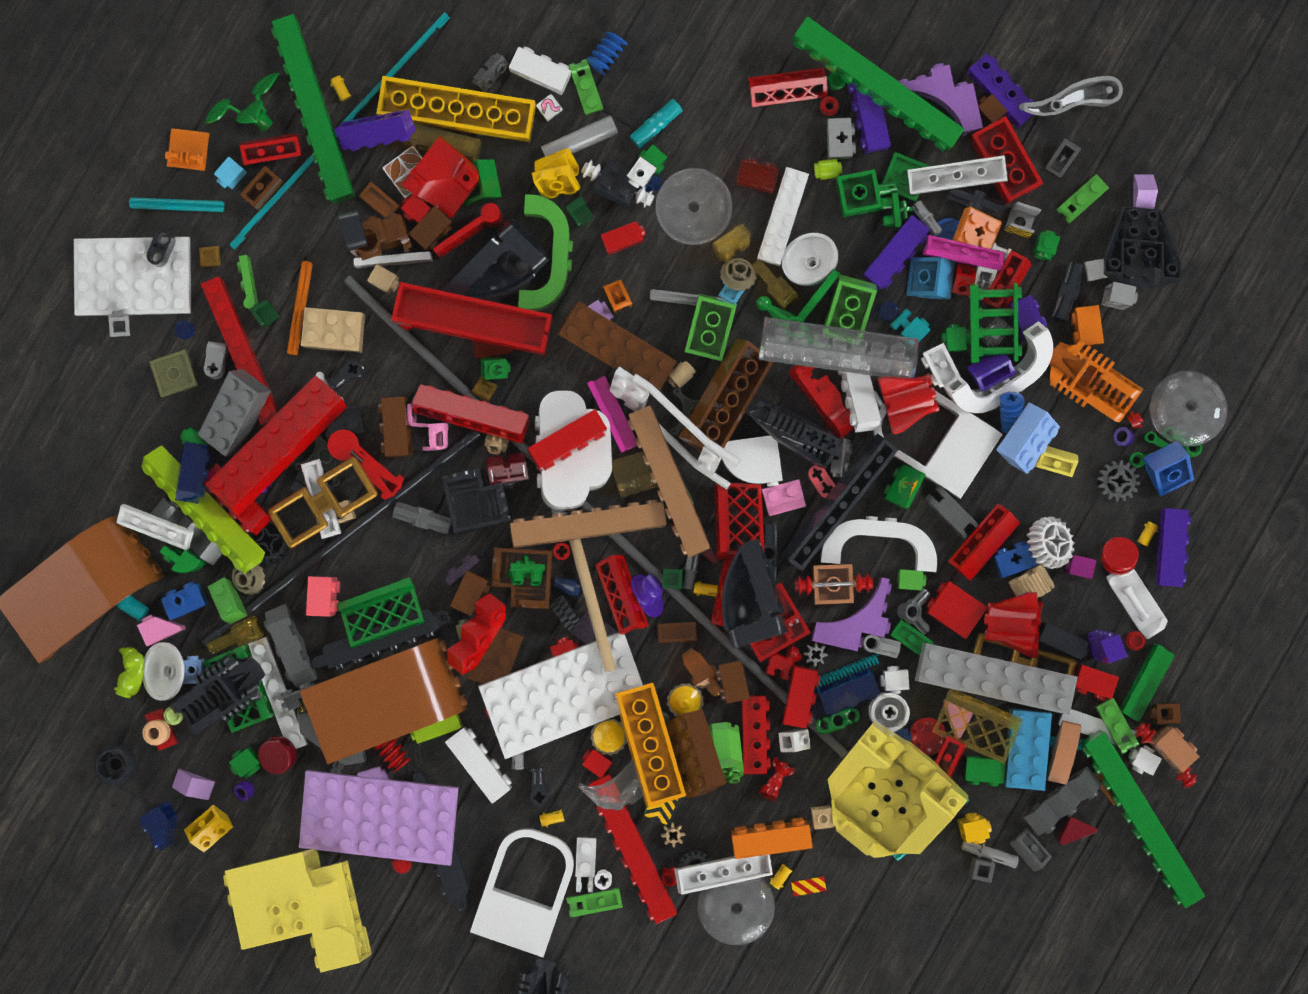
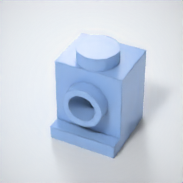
[183,656,205,684]

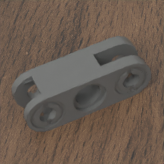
[924,485,979,539]

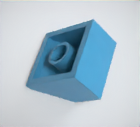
[906,257,955,299]

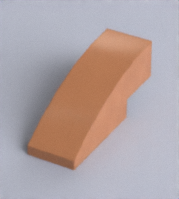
[1046,720,1081,785]

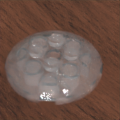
[656,168,732,245]
[1149,371,1228,446]
[698,877,775,945]

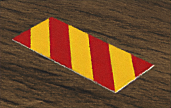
[791,876,827,896]

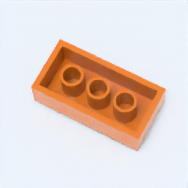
[731,817,813,859]

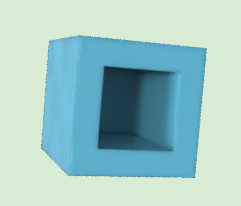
[214,157,247,189]

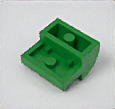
[160,546,208,573]

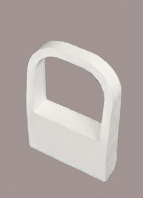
[873,391,1002,499]
[470,828,574,957]

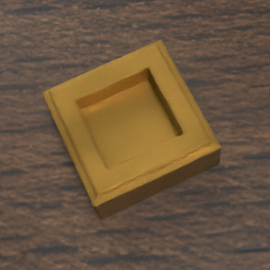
[199,246,221,268]
[471,377,497,402]

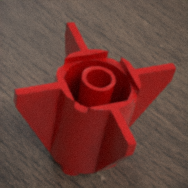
[877,374,940,434]
[984,592,1043,658]

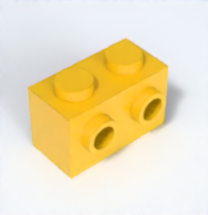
[184,805,233,852]
[957,812,992,844]

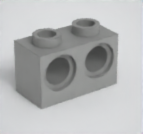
[1101,282,1138,310]

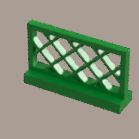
[337,577,425,648]
[204,644,275,733]

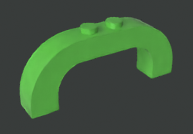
[518,194,573,311]

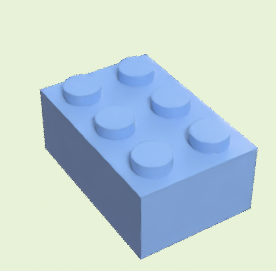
[997,402,1060,474]

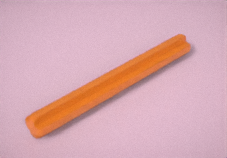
[287,261,313,355]

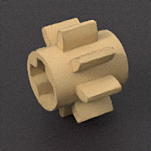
[484,434,509,454]
[661,822,685,847]

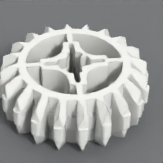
[1026,517,1075,569]

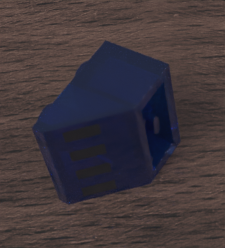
[139,801,178,851]

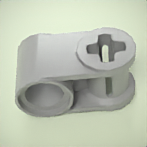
[204,341,229,379]

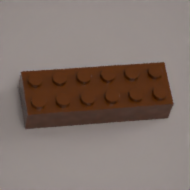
[557,300,677,391]
[679,339,774,453]

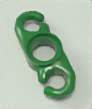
[815,707,860,735]

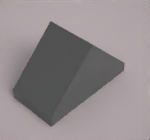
[1045,139,1081,178]

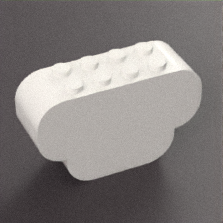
[535,391,612,511]

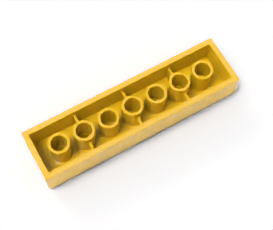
[377,76,536,142]

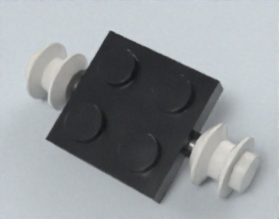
[581,159,655,208]

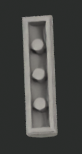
[541,116,618,157]

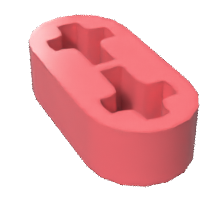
[808,465,835,498]

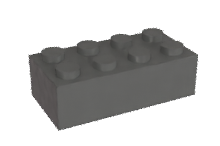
[198,369,271,457]

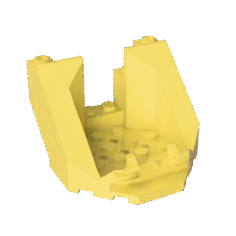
[828,721,968,858]

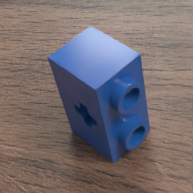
[992,541,1039,578]

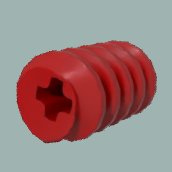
[374,738,410,773]

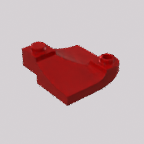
[401,136,479,218]
[750,583,811,662]

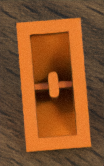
[603,279,632,314]

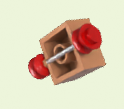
[795,564,873,604]
[1135,723,1199,788]

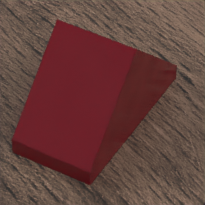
[1056,816,1098,846]

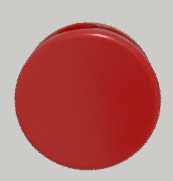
[1101,537,1139,575]

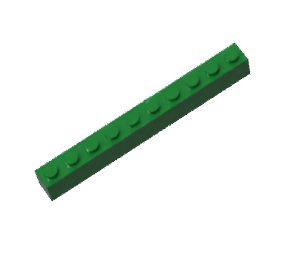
[271,14,356,204]
[791,16,964,151]
[1081,730,1205,908]

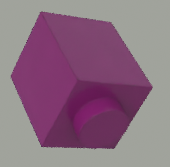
[1064,555,1096,579]

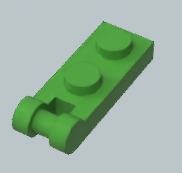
[569,59,604,116]
[1056,174,1109,223]
[237,255,258,310]
[1095,698,1139,754]
[566,887,623,917]

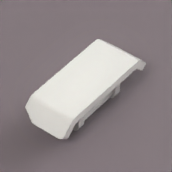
[1106,569,1168,639]

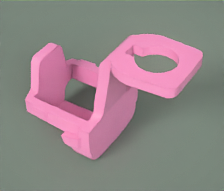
[407,403,448,451]

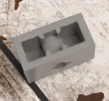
[826,118,856,160]

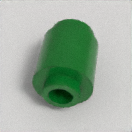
[180,427,209,452]

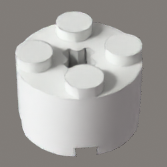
[869,692,910,732]

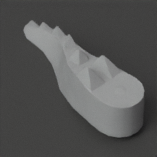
[1019,76,1123,116]

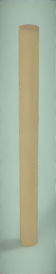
[569,539,616,673]

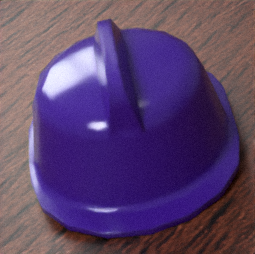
[631,574,663,617]

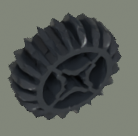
[245,515,294,566]

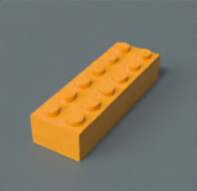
[614,683,686,807]

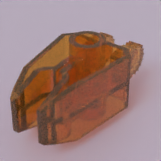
[682,648,721,697]

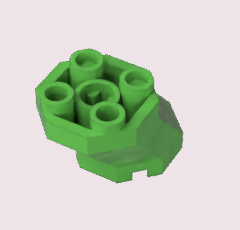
[708,722,744,784]

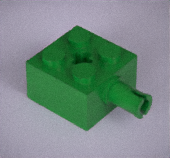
[835,169,897,218]

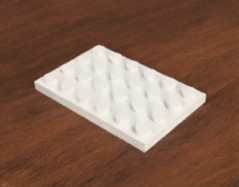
[74,237,191,316]

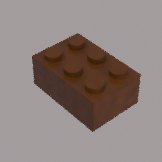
[378,397,413,458]
[467,627,524,684]

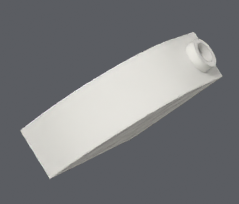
[721,436,783,487]

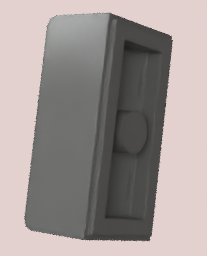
[1010,828,1052,871]

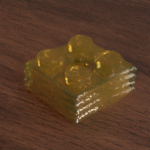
[712,224,751,262]

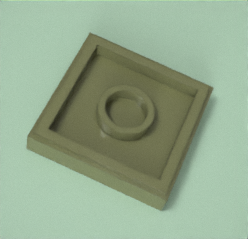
[149,349,199,398]

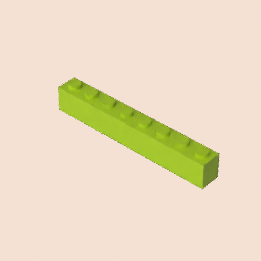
[141,445,265,574]

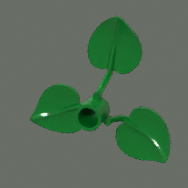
[205,73,280,132]

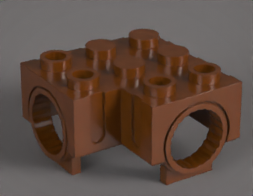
[350,213,412,261]
[492,548,553,609]

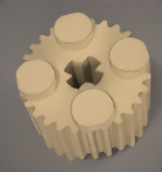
[1009,564,1055,598]

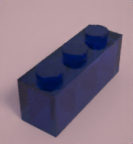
[175,441,210,504]
[816,668,880,715]

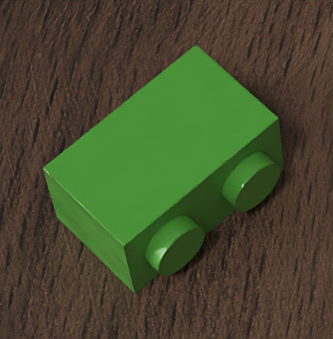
[208,577,247,624]

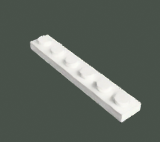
[248,637,308,749]

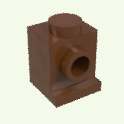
[1150,702,1181,724]

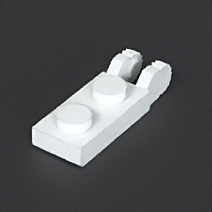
[575,837,596,892]

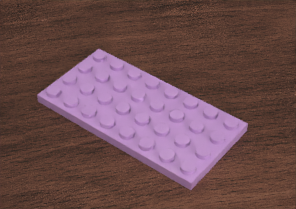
[299,770,458,866]

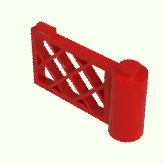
[433,203,503,258]

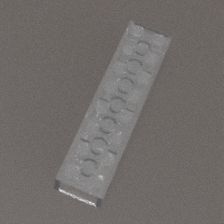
[759,317,918,378]

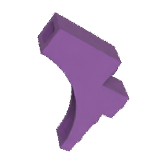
[898,63,983,136]
[811,577,891,651]

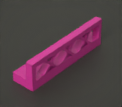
[923,235,1004,271]
[587,376,637,453]

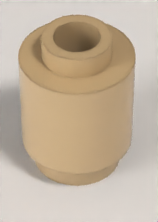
[667,361,696,388]

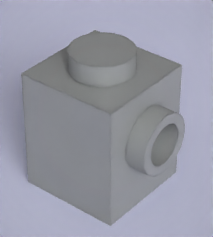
[108,311,130,337]

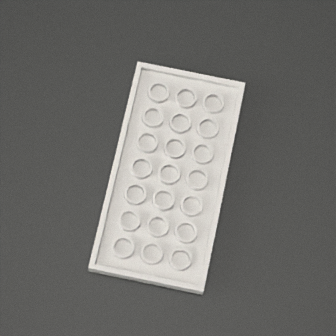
[478,632,643,759]

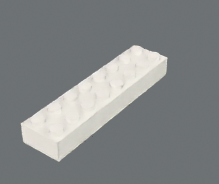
[908,156,1008,195]
[757,167,809,267]
[675,854,773,894]

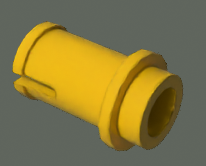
[330,76,351,102]
[1137,521,1158,547]
[693,581,718,597]
[539,809,565,828]
[770,864,792,890]

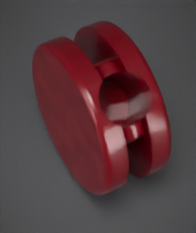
[258,736,297,774]

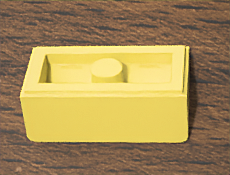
[1035,446,1079,477]

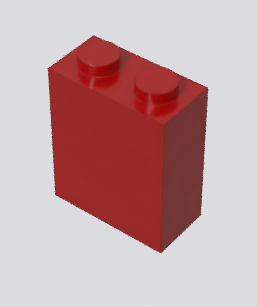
[926,581,988,639]

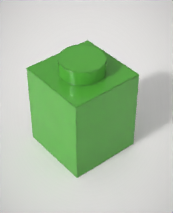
[897,569,926,590]

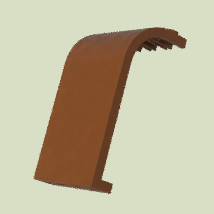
[0,515,164,663]
[300,637,468,764]

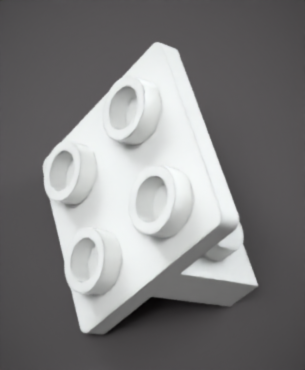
[921,343,960,388]

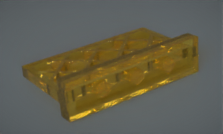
[933,689,1024,764]

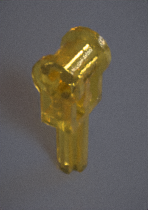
[752,259,799,310]
[207,616,265,653]

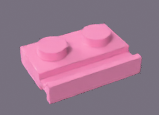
[762,480,806,516]

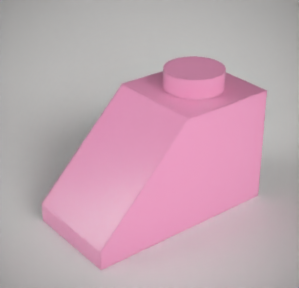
[137,615,186,646]

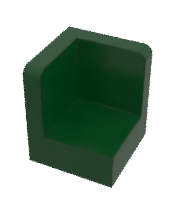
[566,196,594,228]
[250,299,280,328]
[662,568,682,589]

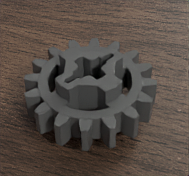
[1097,460,1140,502]

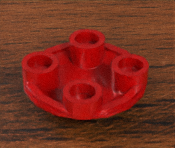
[909,717,947,756]

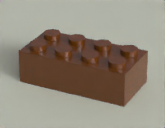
[665,709,727,798]

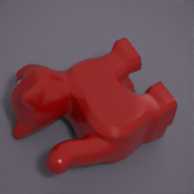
[765,645,802,680]

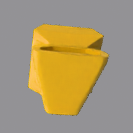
[532,148,580,199]

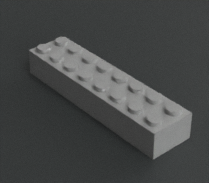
[915,643,1078,715]

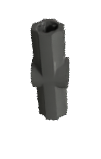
[393,502,452,534]

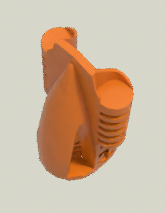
[1049,340,1144,422]

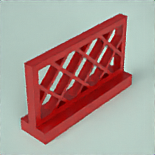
[714,483,764,559]

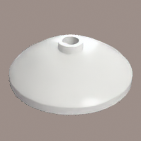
[782,233,838,286]
[143,642,185,701]

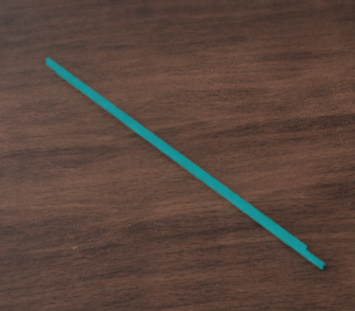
[229,12,450,250]

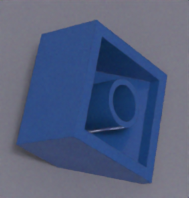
[1143,441,1194,497]

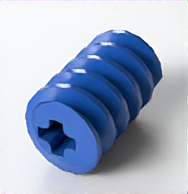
[587,32,628,75]
[1000,392,1025,434]

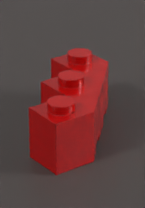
[447,593,506,675]

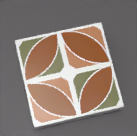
[383,146,422,198]

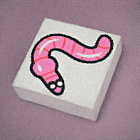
[536,94,563,121]

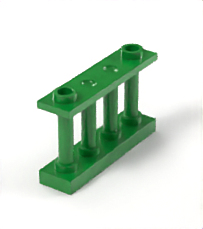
[970,282,1022,363]

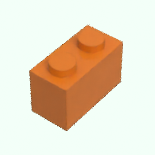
[1070,305,1104,347]

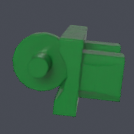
[881,192,913,230]
[507,555,545,586]

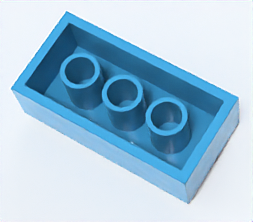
[1004,707,1052,791]

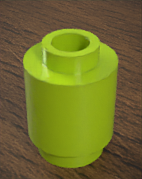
[814,159,842,180]

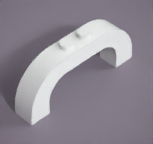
[943,321,1053,413]
[819,516,937,572]

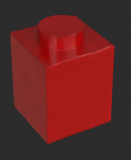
[582,747,613,778]

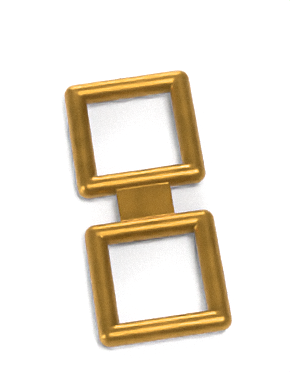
[267,457,378,548]
[973,633,1077,676]

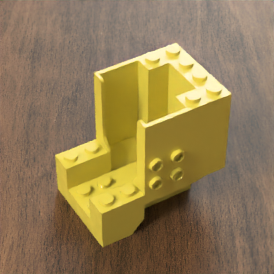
[223,849,372,973]

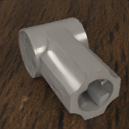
[862,634,901,658]

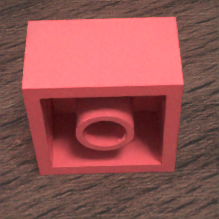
[306,576,340,617]

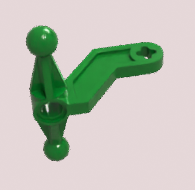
[756,269,840,358]

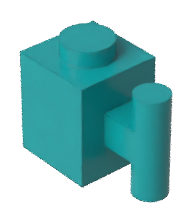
[890,309,930,348]

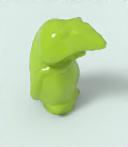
[114,647,144,698]

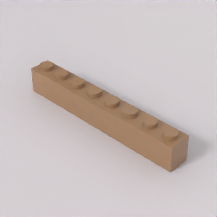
[628,406,712,558]
[510,500,667,548]

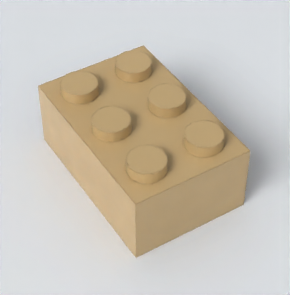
[301,307,365,353]

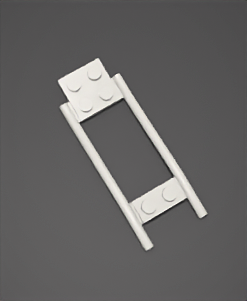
[609,367,741,490]

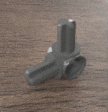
[897,589,930,635]

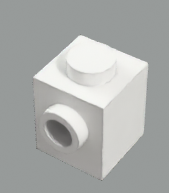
[627,157,657,189]
[880,666,909,694]
[779,729,810,752]
[1128,745,1162,776]

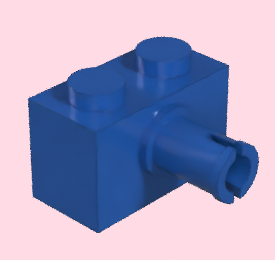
[161,582,209,620]

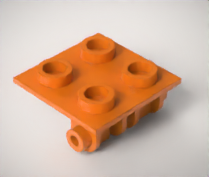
[165,128,210,171]

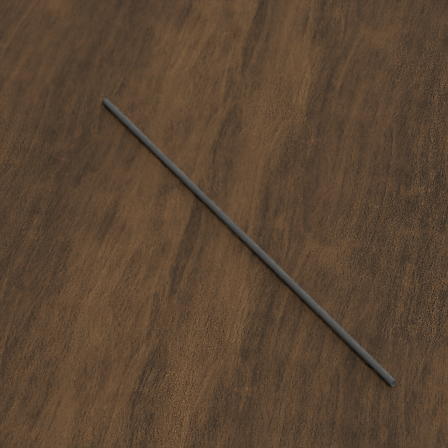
[344,276,848,758]

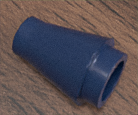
[553,577,582,598]

